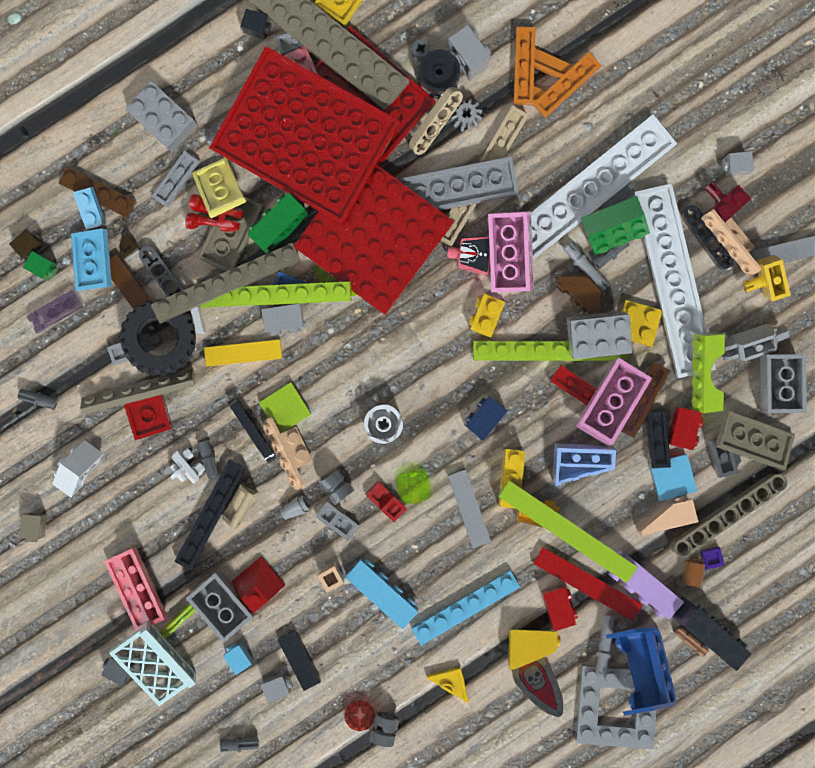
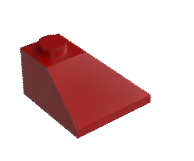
[232,556,285,614]

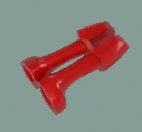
[185,194,243,232]

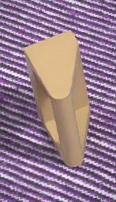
[222,484,258,529]

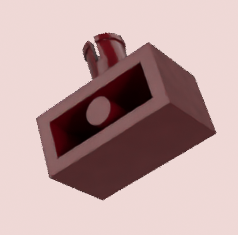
[704,181,751,223]

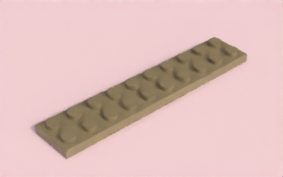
[247,0,409,112]

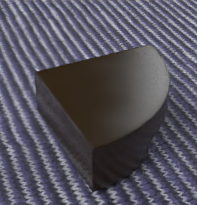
[120,233,140,260]

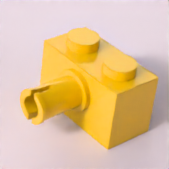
[742,255,791,302]

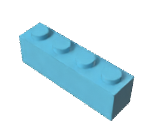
[345,558,418,629]

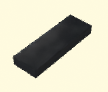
[646,410,671,469]
[277,630,321,691]

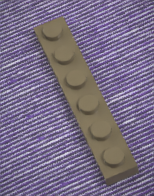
[80,369,195,415]

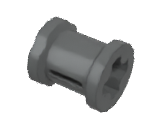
[412,39,429,62]

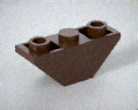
[555,276,601,315]

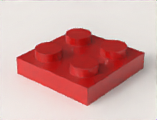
[124,394,173,440]

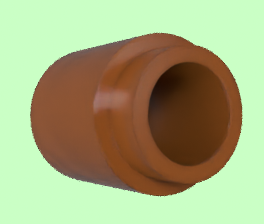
[683,557,705,587]

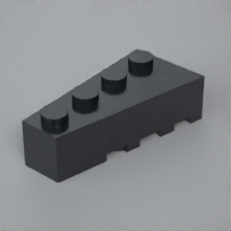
[672,596,751,671]

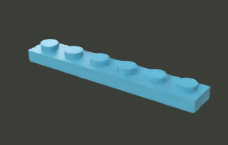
[411,570,520,646]

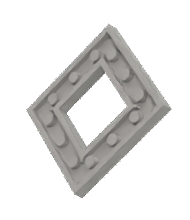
[575,664,656,750]

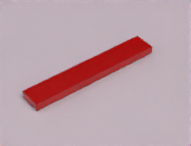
[533,547,643,621]

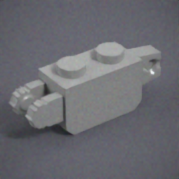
[722,324,789,361]

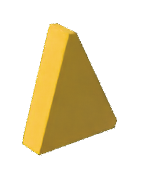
[426,666,469,703]

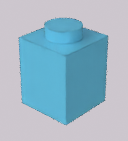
[223,641,254,675]

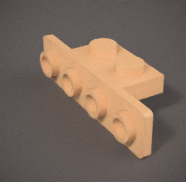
[701,209,761,277]
[262,417,313,490]

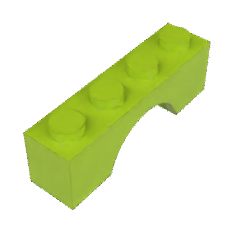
[691,332,725,413]

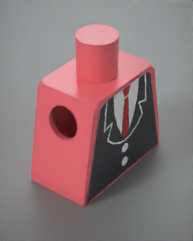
[447,237,490,276]

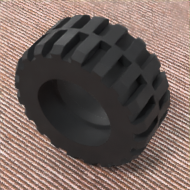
[120,299,196,376]

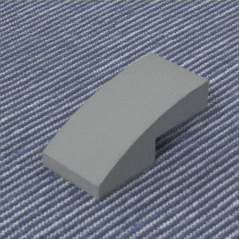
[316,502,360,541]

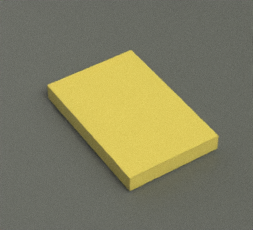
[192,158,246,218]

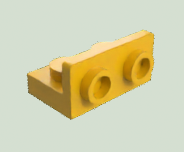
[468,293,505,338]

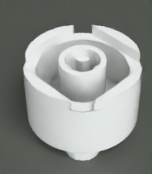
[364,405,403,444]

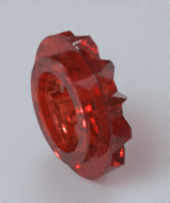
[344,699,375,731]

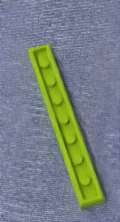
[498,480,638,583]

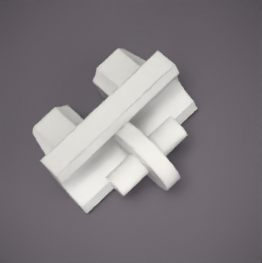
[170,448,205,484]

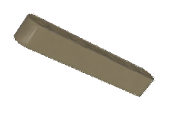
[670,473,788,557]

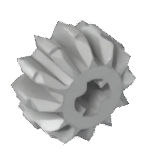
[450,99,482,132]

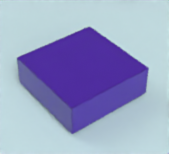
[700,546,724,570]

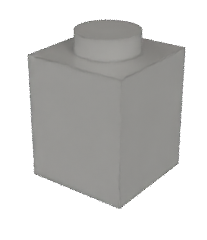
[722,151,754,176]
[261,672,293,703]

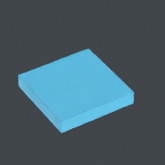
[649,454,697,501]

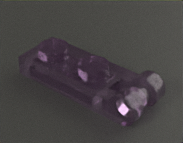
[27,290,83,334]

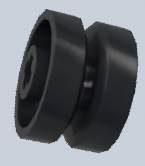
[418,49,461,99]

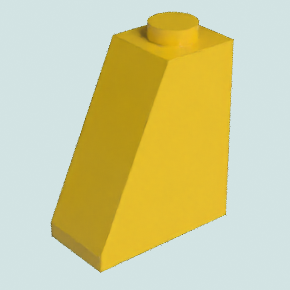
[508,629,561,670]

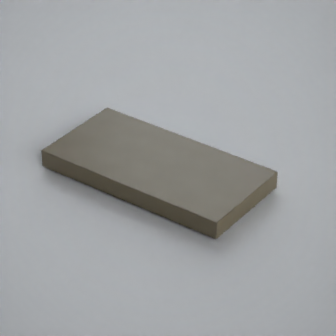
[197,196,265,272]
[715,410,795,471]

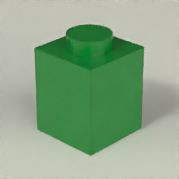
[23,251,58,281]

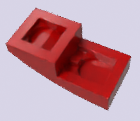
[365,480,407,522]

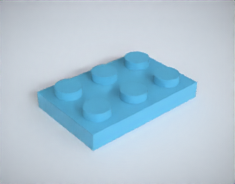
[71,228,112,291]

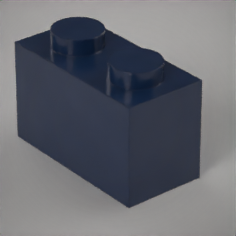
[464,396,508,441]

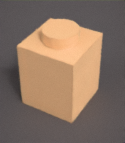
[318,563,345,593]

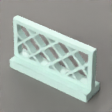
[109,620,196,706]

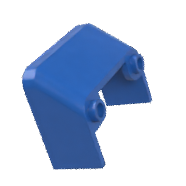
[606,627,676,715]

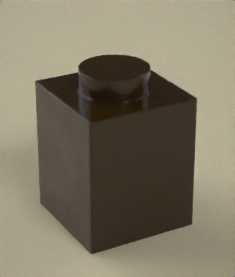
[9,229,45,260]

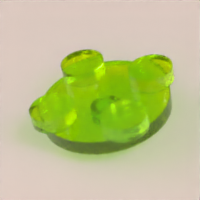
[397,470,431,504]

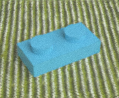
[73,187,106,230]

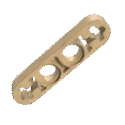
[409,87,463,155]

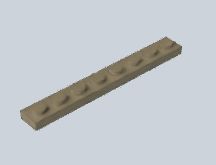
[151,243,301,324]

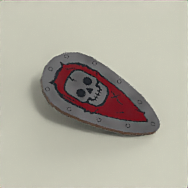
[512,658,564,717]

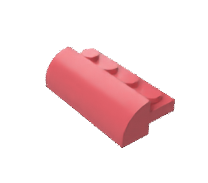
[104,547,168,631]

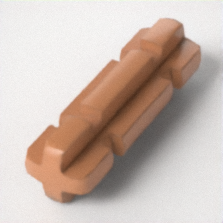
[674,626,709,657]

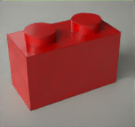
[668,407,703,450]
[541,584,578,632]

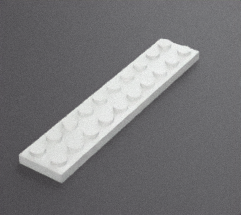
[531,115,677,260]
[635,183,716,378]

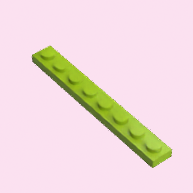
[200,281,352,308]
[473,341,627,361]

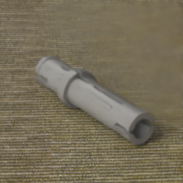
[563,242,610,292]
[594,615,615,676]

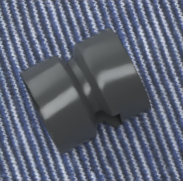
[319,469,354,505]
[370,712,400,747]

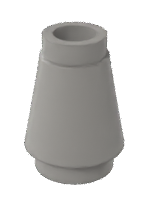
[280,496,310,520]

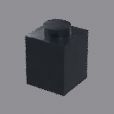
[240,9,272,40]

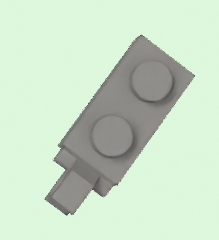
[107,334,163,366]

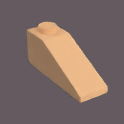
[637,496,698,535]

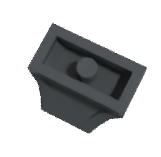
[598,182,635,210]
[708,438,741,478]

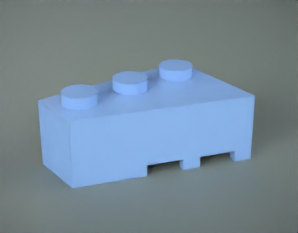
[553,443,616,486]

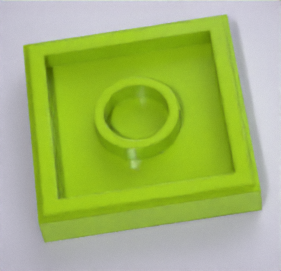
[259,382,312,434]

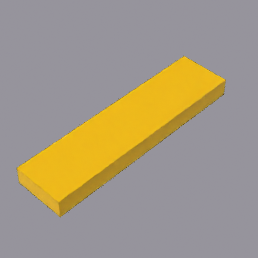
[204,340,283,367]

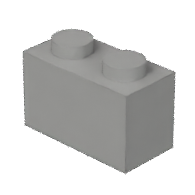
[261,303,305,336]

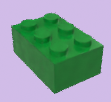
[247,193,308,254]
[581,196,650,255]

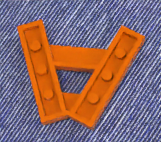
[513,27,602,119]

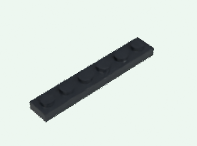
[174,459,247,570]

